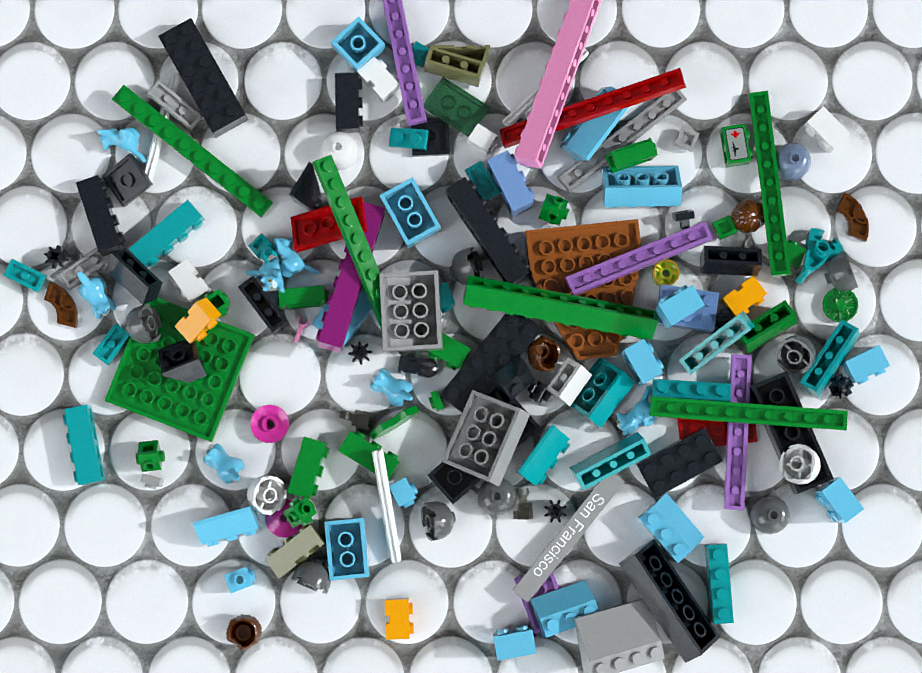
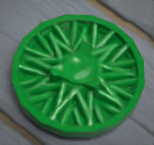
[822,288,858,323]

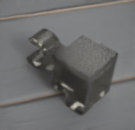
[339,409,374,431]
[513,488,533,520]

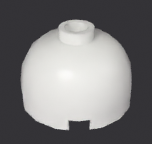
[321,131,359,170]
[779,444,821,485]
[247,475,287,515]

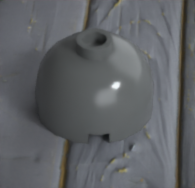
[449,247,484,286]
[824,252,858,292]
[125,304,162,344]
[776,335,816,375]
[478,478,516,516]
[750,495,790,534]
[421,501,456,541]
[291,559,331,594]

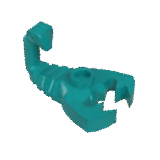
[793,228,843,285]

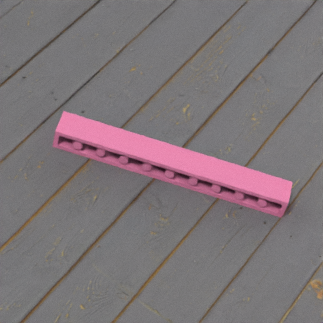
[515,0,601,169]

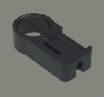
[398,356,438,378]

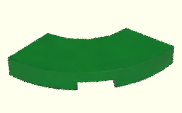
[370,406,419,440]

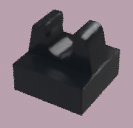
[672,209,695,230]

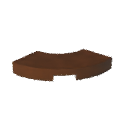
[836,193,869,242]
[44,281,78,329]

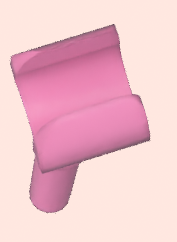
[294,315,309,343]

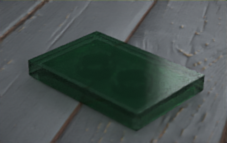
[424,77,490,137]

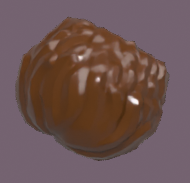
[731,199,765,233]
[528,335,561,372]
[226,614,262,651]

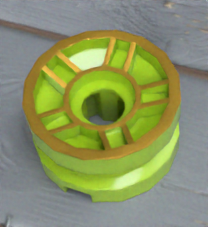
[652,259,680,286]

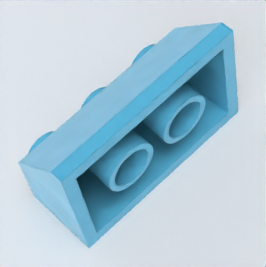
[637,493,704,563]
[193,506,261,547]
[530,580,599,638]

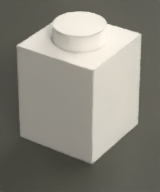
[468,123,498,155]

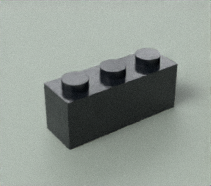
[335,72,363,133]
[700,245,762,276]
[105,248,163,305]
[238,276,290,335]

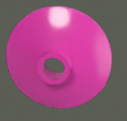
[250,405,289,443]
[265,499,303,538]

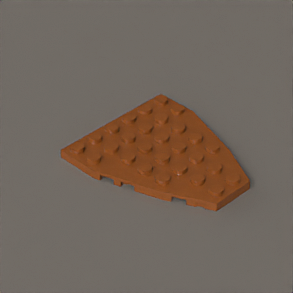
[524,219,641,360]

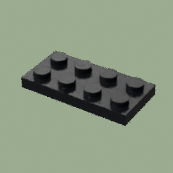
[636,427,723,498]

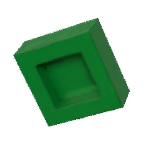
[712,215,738,241]
[428,390,444,412]

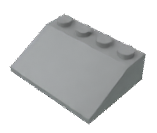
[379,270,443,352]
[441,390,530,486]
[574,598,665,673]

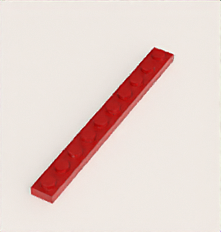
[499,68,686,149]

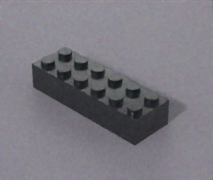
[158,18,249,138]
[446,177,530,284]
[440,313,542,413]
[750,371,834,494]
[427,398,540,504]
[619,539,720,663]

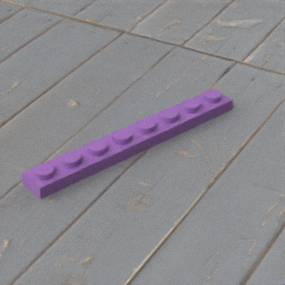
[383,0,427,126]
[565,222,713,295]
[723,354,752,510]

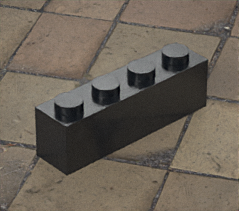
[76,175,126,257]

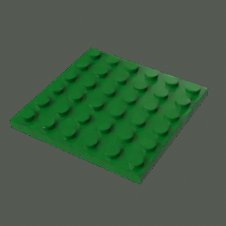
[104,298,255,443]

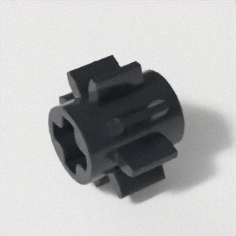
[44,245,69,269]
[715,309,735,330]
[348,341,373,365]
[828,374,854,399]
[527,380,552,404]
[544,500,567,523]

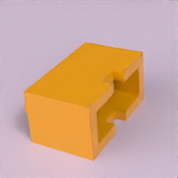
[720,276,767,317]
[175,298,221,343]
[385,598,414,640]

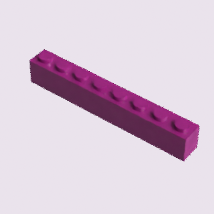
[316,202,385,353]

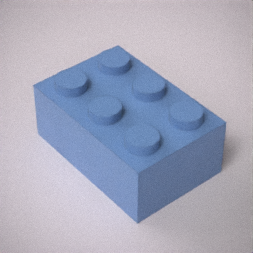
[487,150,535,218]
[657,284,719,333]

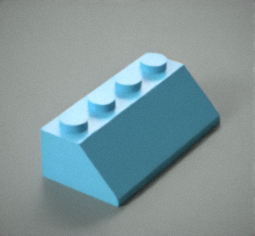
[560,86,629,161]
[602,166,682,208]

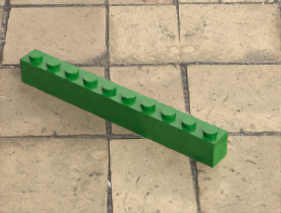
[463,275,658,340]

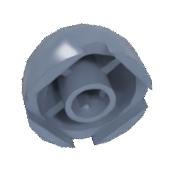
[776,143,811,181]

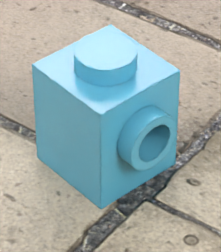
[389,477,418,508]
[224,566,256,593]

